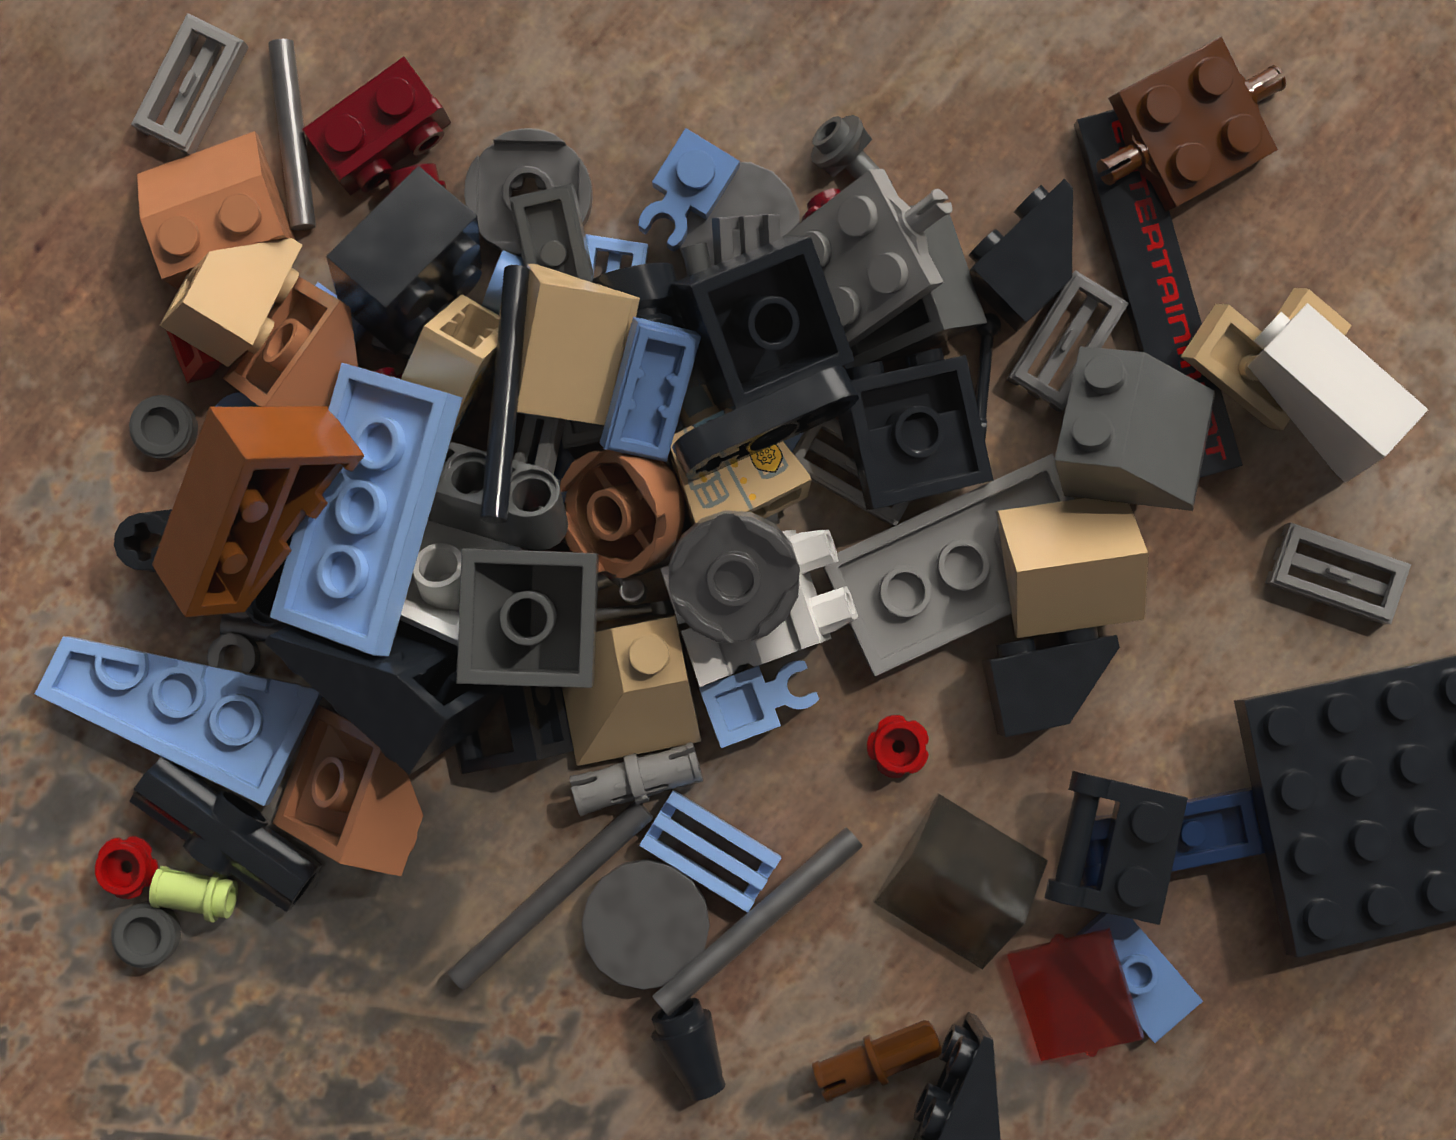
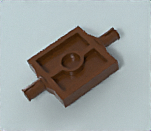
[1096,36,1286,211]

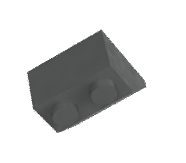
[845,205,987,369]
[1054,346,1215,511]
[457,548,599,688]

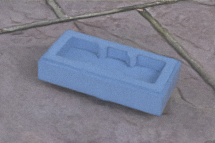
[600,317,701,462]
[1067,912,1203,1043]

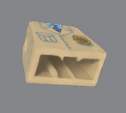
[401,294,500,434]
[668,385,812,527]

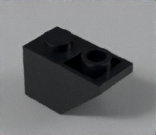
[968,179,1073,332]
[982,627,1120,737]

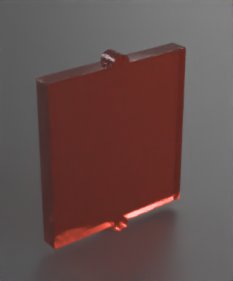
[1007,928,1144,1061]

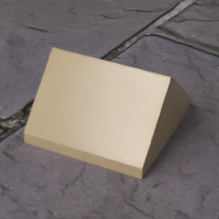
[517,264,640,425]
[996,498,1148,638]

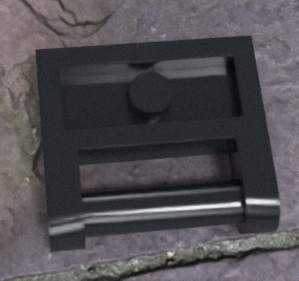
[1044,771,1188,925]

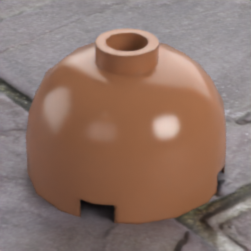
[560,449,688,578]

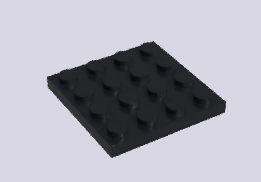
[1234,654,1456,958]

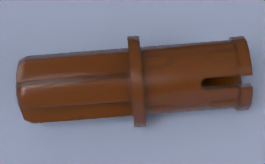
[812,1020,942,1103]

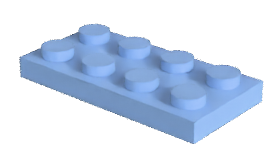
[270,363,463,656]

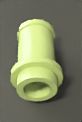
[149,866,238,923]

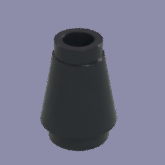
[651,998,726,1101]

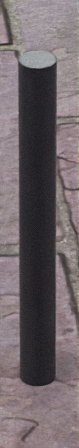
[480,265,530,524]

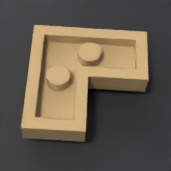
[1181,288,1352,430]

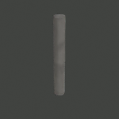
[268,39,316,230]

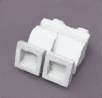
[660,529,858,687]

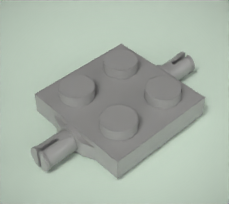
[781,169,952,348]

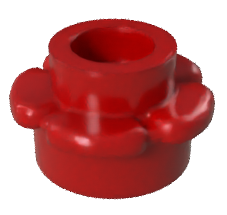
[866,715,929,778]
[95,836,159,899]

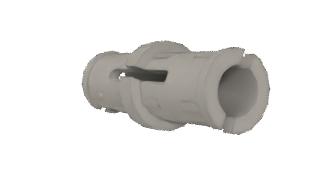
[570,742,703,816]

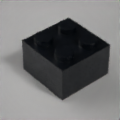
[326,166,482,355]
[670,236,855,410]

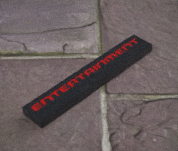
[1074,109,1243,478]

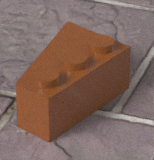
[152,406,365,617]

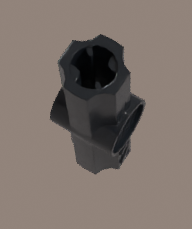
[129,756,322,912]

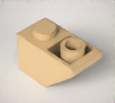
[160,238,302,367]

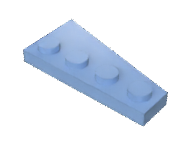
[35,636,323,806]

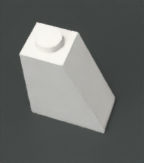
[1248,303,1428,483]

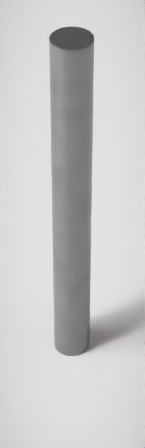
[448,801,653,991]
[652,828,863,1016]

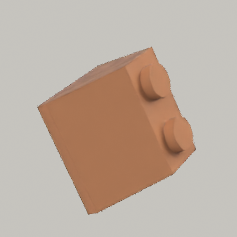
[137,131,297,290]

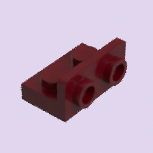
[302,56,451,195]

